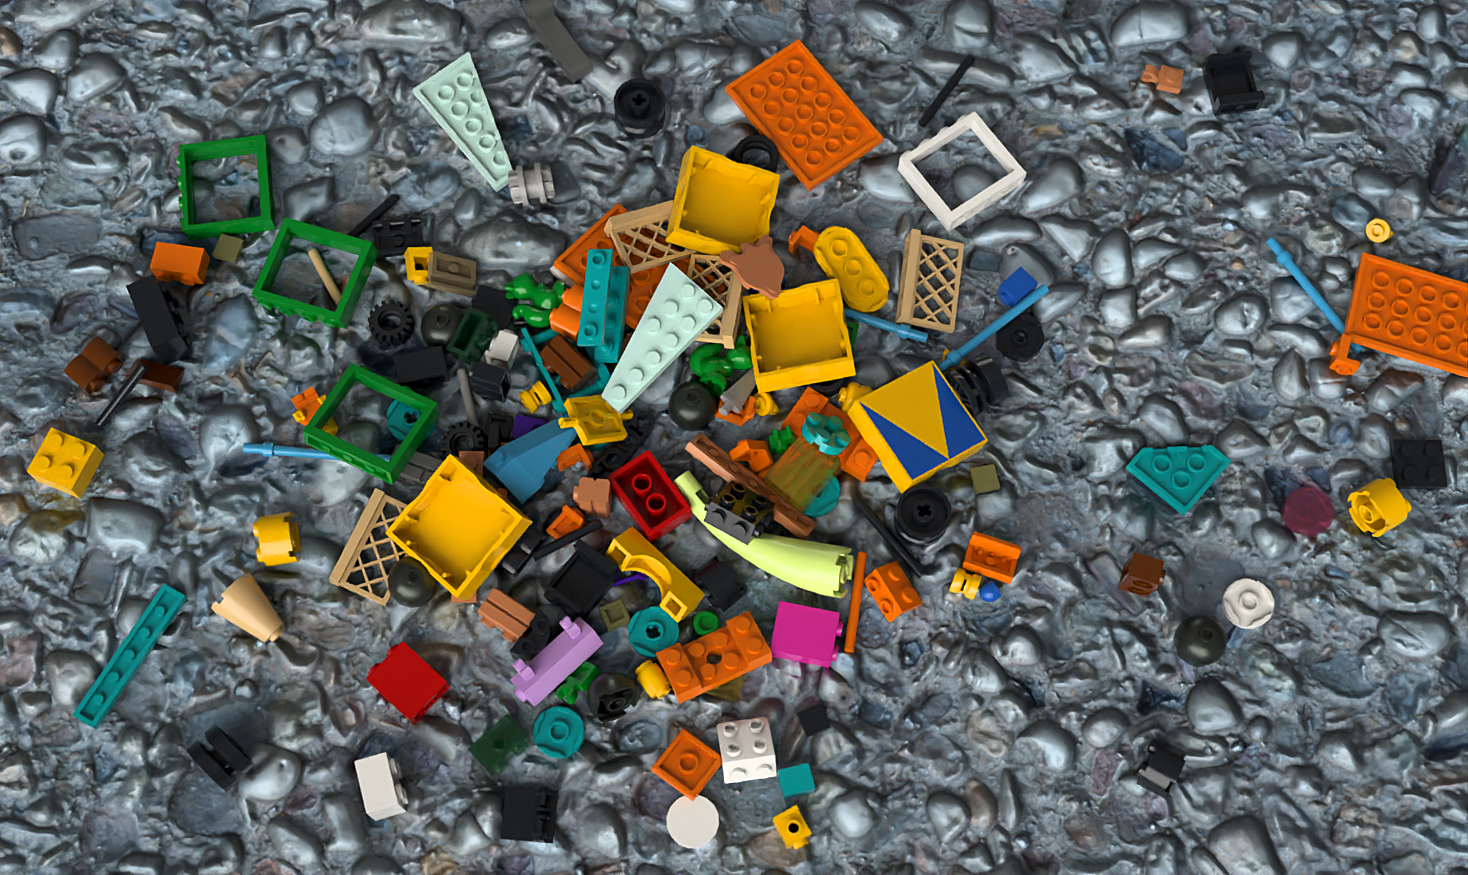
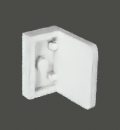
[717,717,777,784]

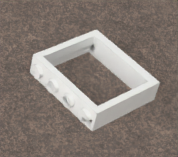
[898,111,1026,232]

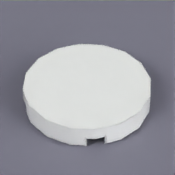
[1222,578,1274,629]
[667,795,719,849]

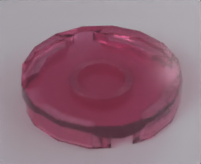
[1282,487,1334,537]

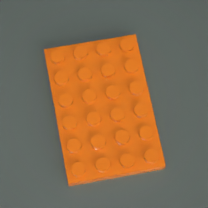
[725,39,884,192]
[554,203,727,330]
[1343,252,1468,378]

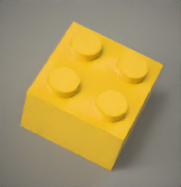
[26,427,105,499]

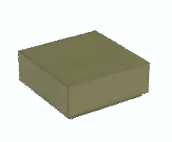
[212,234,245,264]
[969,464,1000,494]
[598,598,631,632]

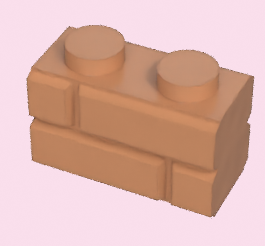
[573,477,612,518]
[478,587,536,644]

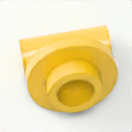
[1366,217,1394,242]
[753,392,780,416]

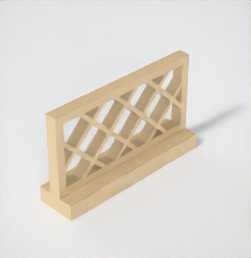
[604,200,702,274]
[895,229,964,333]
[687,253,745,349]
[329,488,410,607]

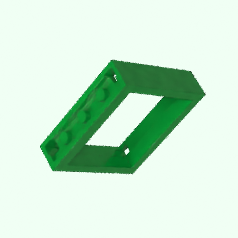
[176,134,276,240]
[251,217,379,329]
[302,363,440,485]

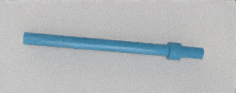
[1266,236,1364,354]
[937,284,1049,373]
[843,307,929,343]
[243,442,392,462]

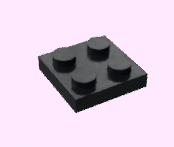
[1389,439,1448,490]

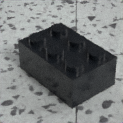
[126,274,193,365]

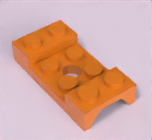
[781,387,879,483]
[656,611,772,704]

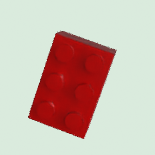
[607,449,692,544]

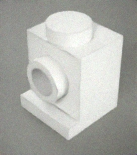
[485,329,520,371]

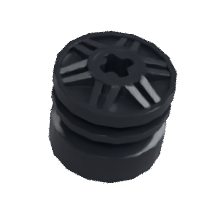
[945,353,1009,417]

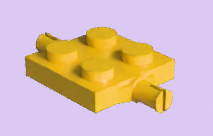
[558,395,633,446]

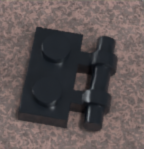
[373,214,424,259]

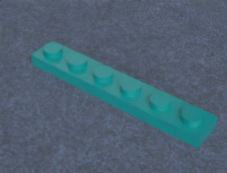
[72,583,188,730]

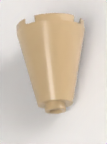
[211,572,284,643]

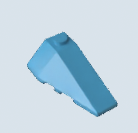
[482,413,577,504]

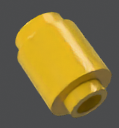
[634,660,671,699]

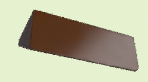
[126,358,185,393]

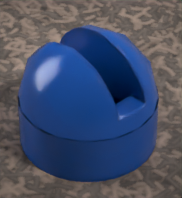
[979,580,1001,602]

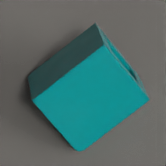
[777,763,815,800]

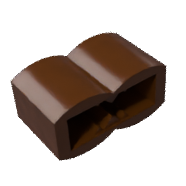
[63,336,125,395]

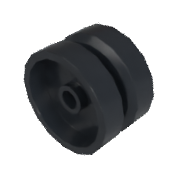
[614,78,666,139]
[893,485,952,547]
[186,723,255,792]

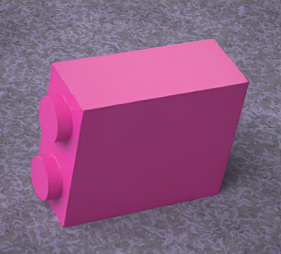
[770,601,843,668]

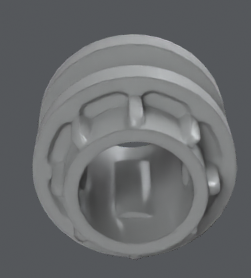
[508,162,555,207]

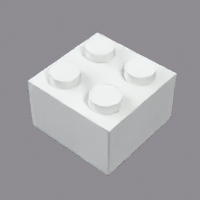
[354,752,409,821]

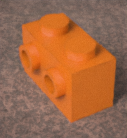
[150,242,210,285]

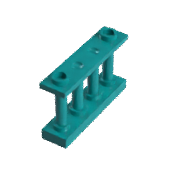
[577,249,631,363]
[520,328,611,415]

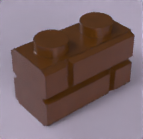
[539,334,599,391]

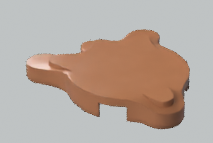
[719,235,784,299]

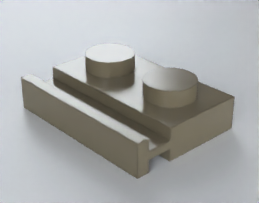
[427,251,477,297]

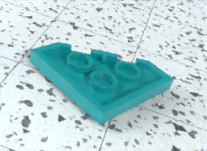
[1126,445,1231,516]

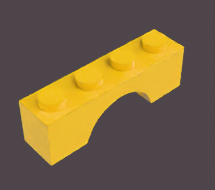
[605,526,705,623]

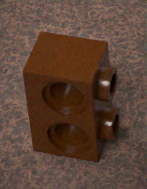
[1118,552,1166,598]

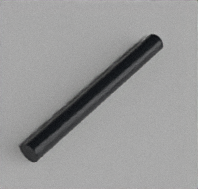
[918,54,975,128]
[853,497,926,578]

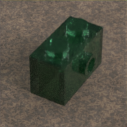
[446,307,499,366]
[468,713,531,776]

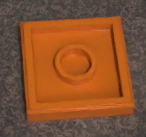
[651,728,722,801]

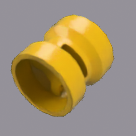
[518,381,552,414]
[949,567,982,600]

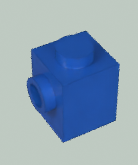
[997,267,1038,308]

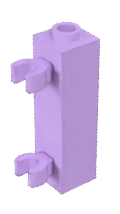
[510,616,603,707]

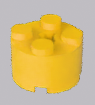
[1348,478,1411,537]
[253,511,301,567]

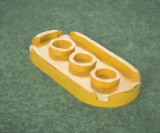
[814,226,889,314]

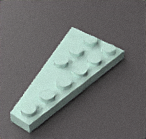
[413,52,513,192]
[601,262,724,414]

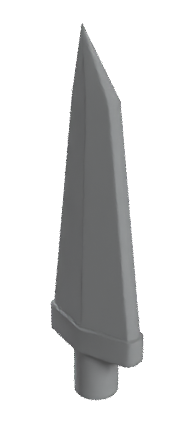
[719,367,756,416]

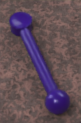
[613,572,647,587]

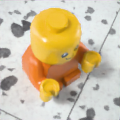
[291,386,338,436]

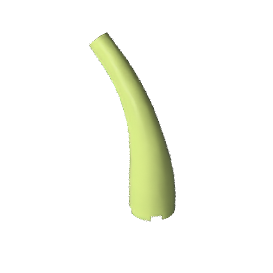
[673,470,854,599]

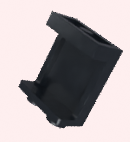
[1201,50,1265,116]
[541,538,622,620]

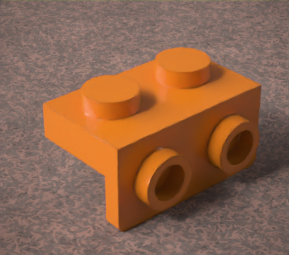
[962,531,1022,584]
[864,560,923,622]

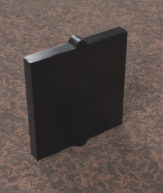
[467,284,519,331]

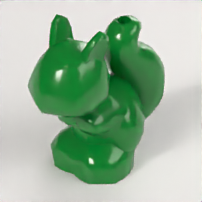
[504,272,565,328]
[689,334,753,396]

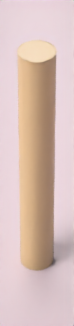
[308,249,342,307]

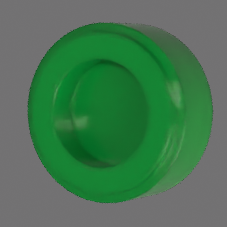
[693,611,719,637]

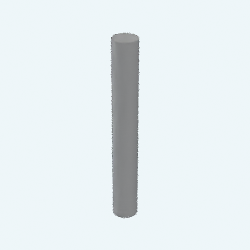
[457,368,480,428]

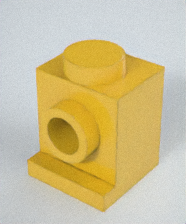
[404,247,432,285]
[772,805,812,850]

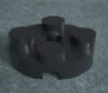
[995,313,1045,363]

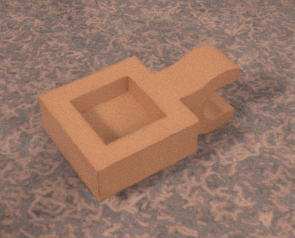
[1141,65,1184,94]

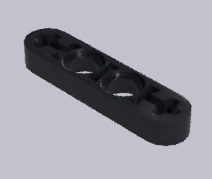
[587,411,655,479]

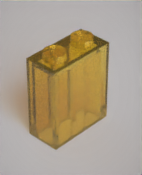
[764,434,842,514]

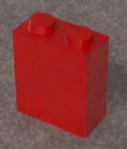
[366,641,450,725]

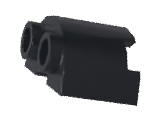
[690,555,747,613]
[510,609,553,662]
[1136,738,1187,799]

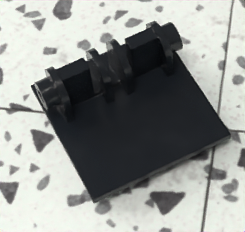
[500,786,559,844]

